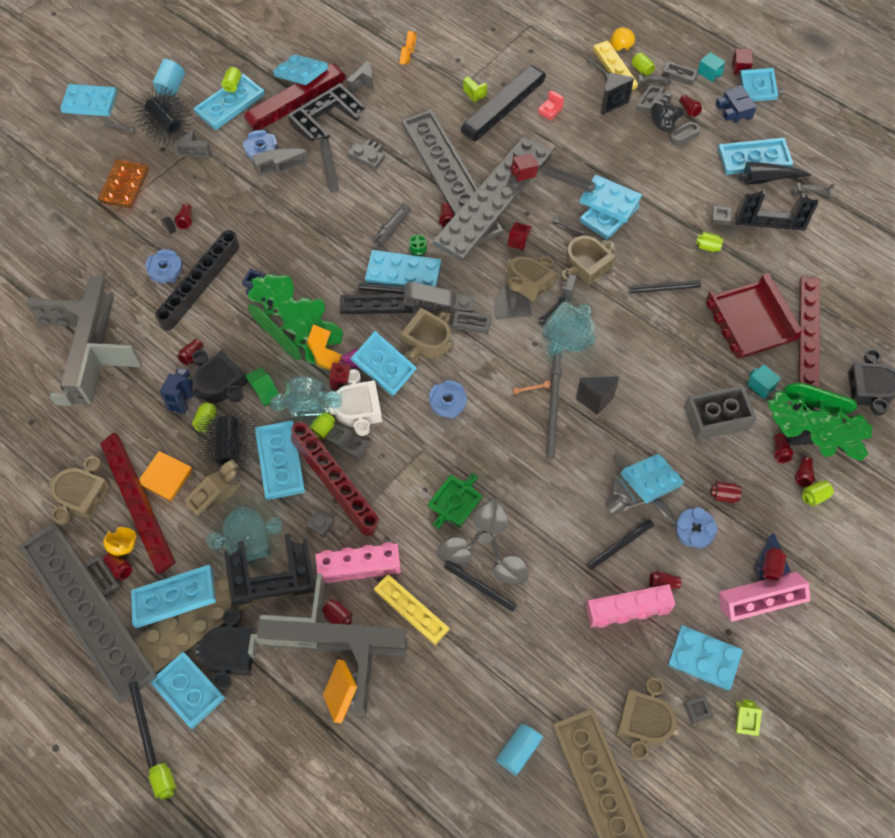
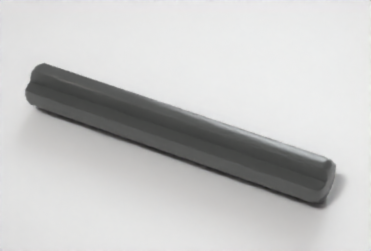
[319,137,339,192]
[541,164,596,193]

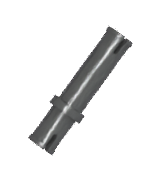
[372,204,411,246]

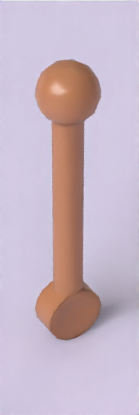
[513,381,551,394]

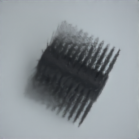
[132,84,194,147]
[197,409,257,470]

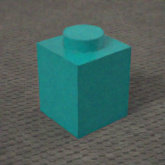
[698,52,726,82]
[747,364,781,399]

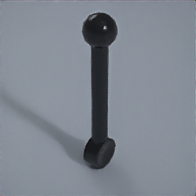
[539,296,565,324]

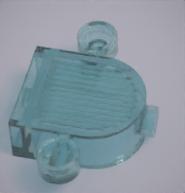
[543,301,597,359]
[269,377,342,416]
[206,506,284,561]

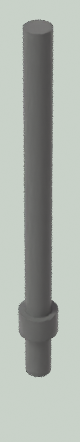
[547,354,562,459]

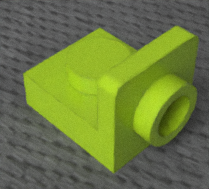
[463,76,488,102]
[735,699,762,736]

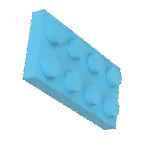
[193,74,265,130]
[718,138,793,175]
[365,250,441,287]
[255,420,305,500]
[131,564,216,628]

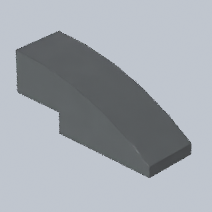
[252,148,308,176]

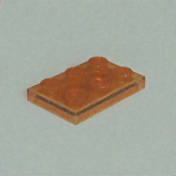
[98,159,149,209]

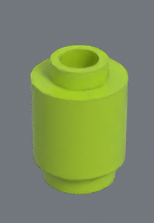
[632,52,655,76]
[221,67,241,92]
[696,231,724,253]
[192,403,217,432]
[309,412,335,440]
[802,481,834,507]
[148,763,177,800]

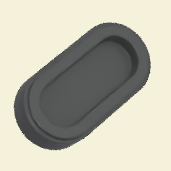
[670,122,700,145]

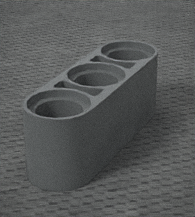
[403,282,455,313]

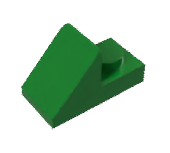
[246,367,280,407]

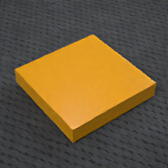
[139,451,193,502]
[323,659,357,723]

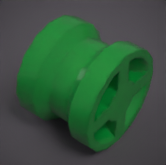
[409,235,427,257]

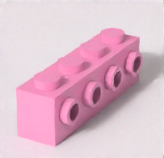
[316,542,401,583]
[719,572,810,622]
[585,584,675,628]

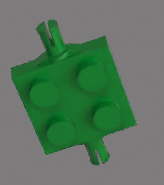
[427,473,483,530]

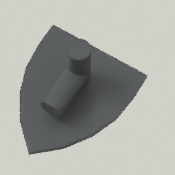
[495,283,532,319]

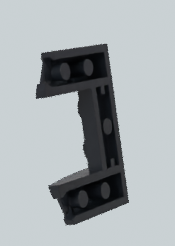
[288,83,365,141]
[735,190,818,231]
[224,534,315,606]

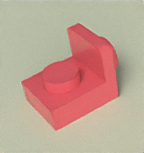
[538,90,564,120]

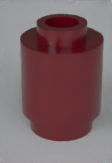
[710,481,742,503]
[762,548,787,581]
[322,599,353,625]

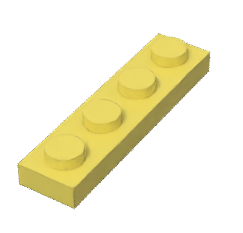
[593,41,638,90]
[374,574,449,645]

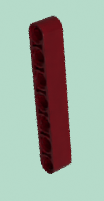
[244,64,346,131]
[291,422,379,536]

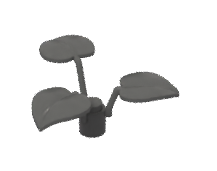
[605,454,675,527]
[436,497,528,585]

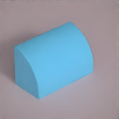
[153,59,185,97]
[495,724,543,777]

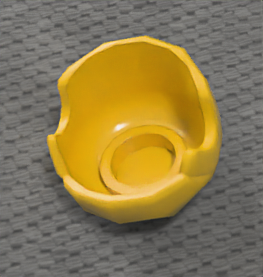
[609,27,636,51]
[103,527,137,556]

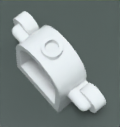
[329,369,382,436]

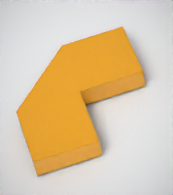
[399,31,417,65]
[306,325,342,371]

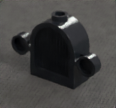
[848,349,895,416]
[192,350,248,403]
[195,609,256,691]

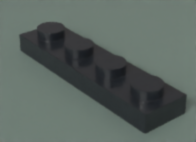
[340,294,413,314]

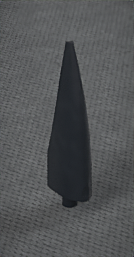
[739,162,811,185]

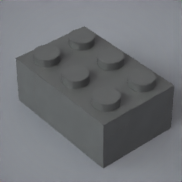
[684,385,757,440]

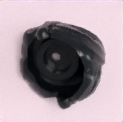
[651,101,684,132]

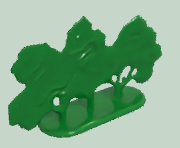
[248,274,343,364]
[767,383,872,461]

